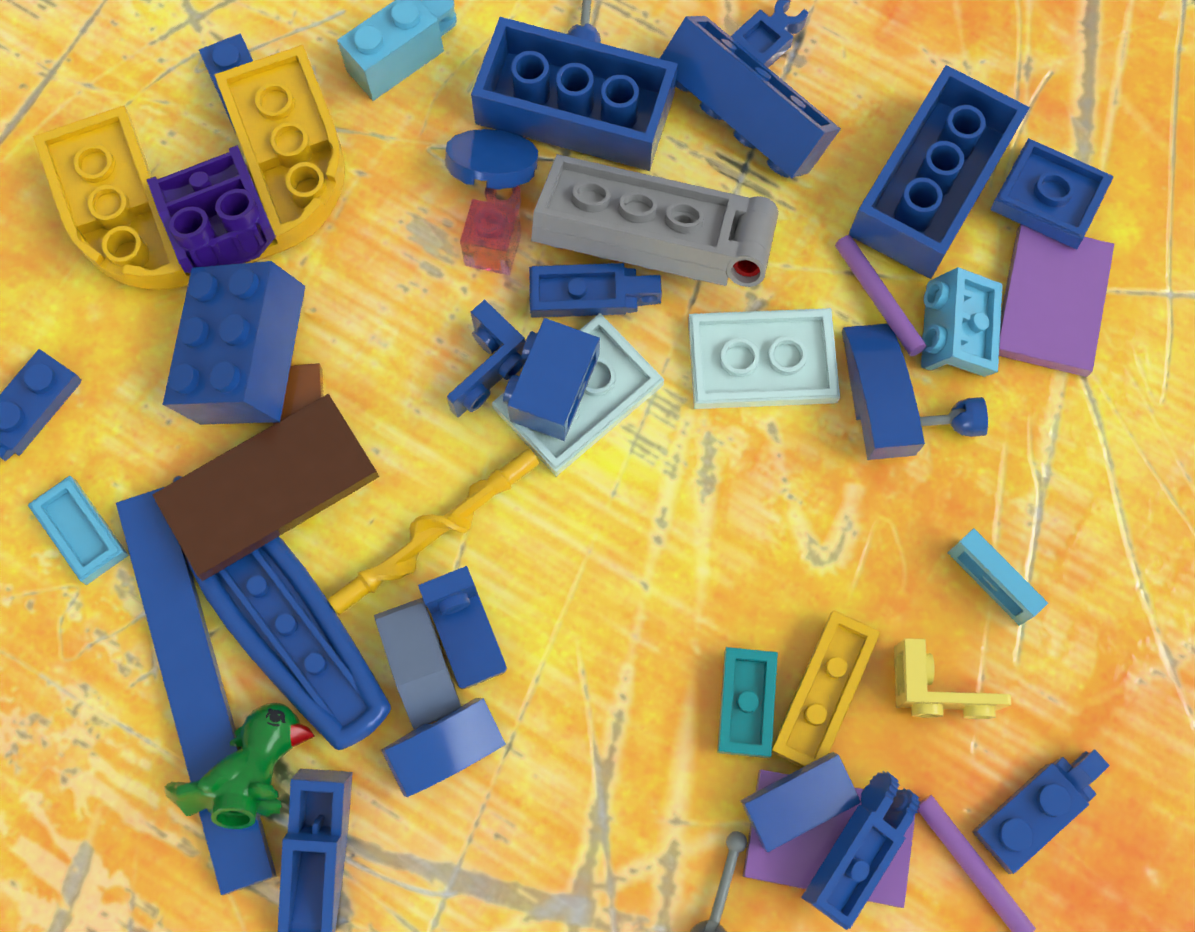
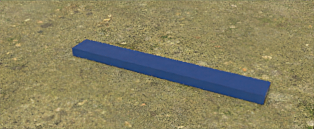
[116,487,277,895]

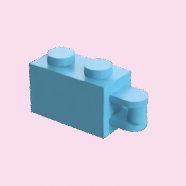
[337,0,457,101]

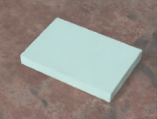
[688,308,840,409]
[492,313,664,477]

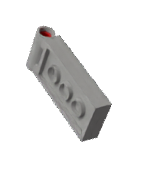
[531,154,778,287]

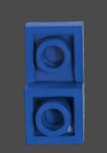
[381,698,506,797]

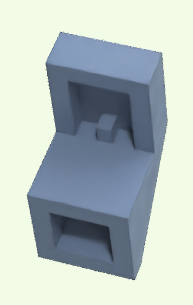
[374,597,461,729]

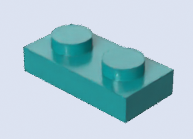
[717,647,778,758]

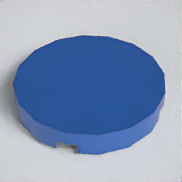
[445,129,538,189]

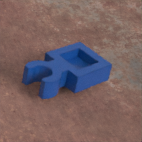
[730,0,808,68]

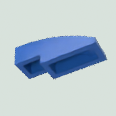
[842,323,925,460]
[277,768,353,932]

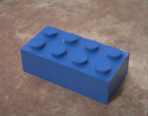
[471,17,678,171]
[848,65,1030,279]

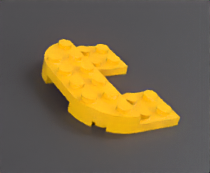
[33,44,345,290]

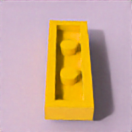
[772,610,881,768]

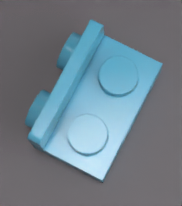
[921,267,1003,377]

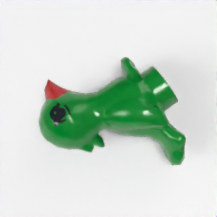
[164,703,315,829]

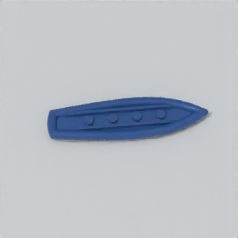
[173,476,391,750]

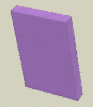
[999,224,1114,377]
[743,769,915,908]

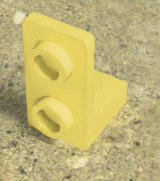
[894,638,1011,719]

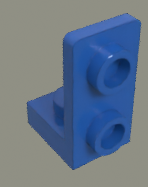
[447,299,526,418]
[418,566,507,689]

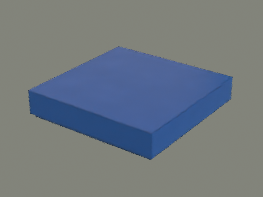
[990,138,1114,250]

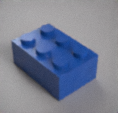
[162,261,305,425]

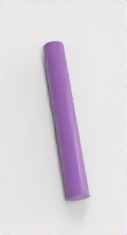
[835,235,927,357]
[917,795,1036,932]

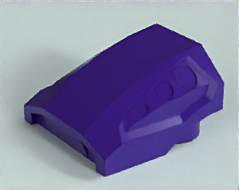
[147,145,276,273]

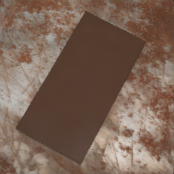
[152,393,379,581]

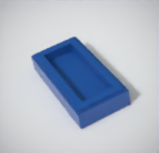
[740,752,861,852]

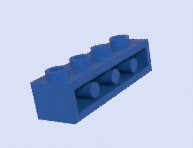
[659,16,841,178]

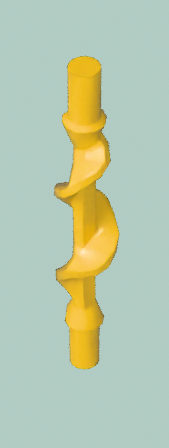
[327,448,540,615]

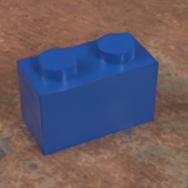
[503,318,600,441]

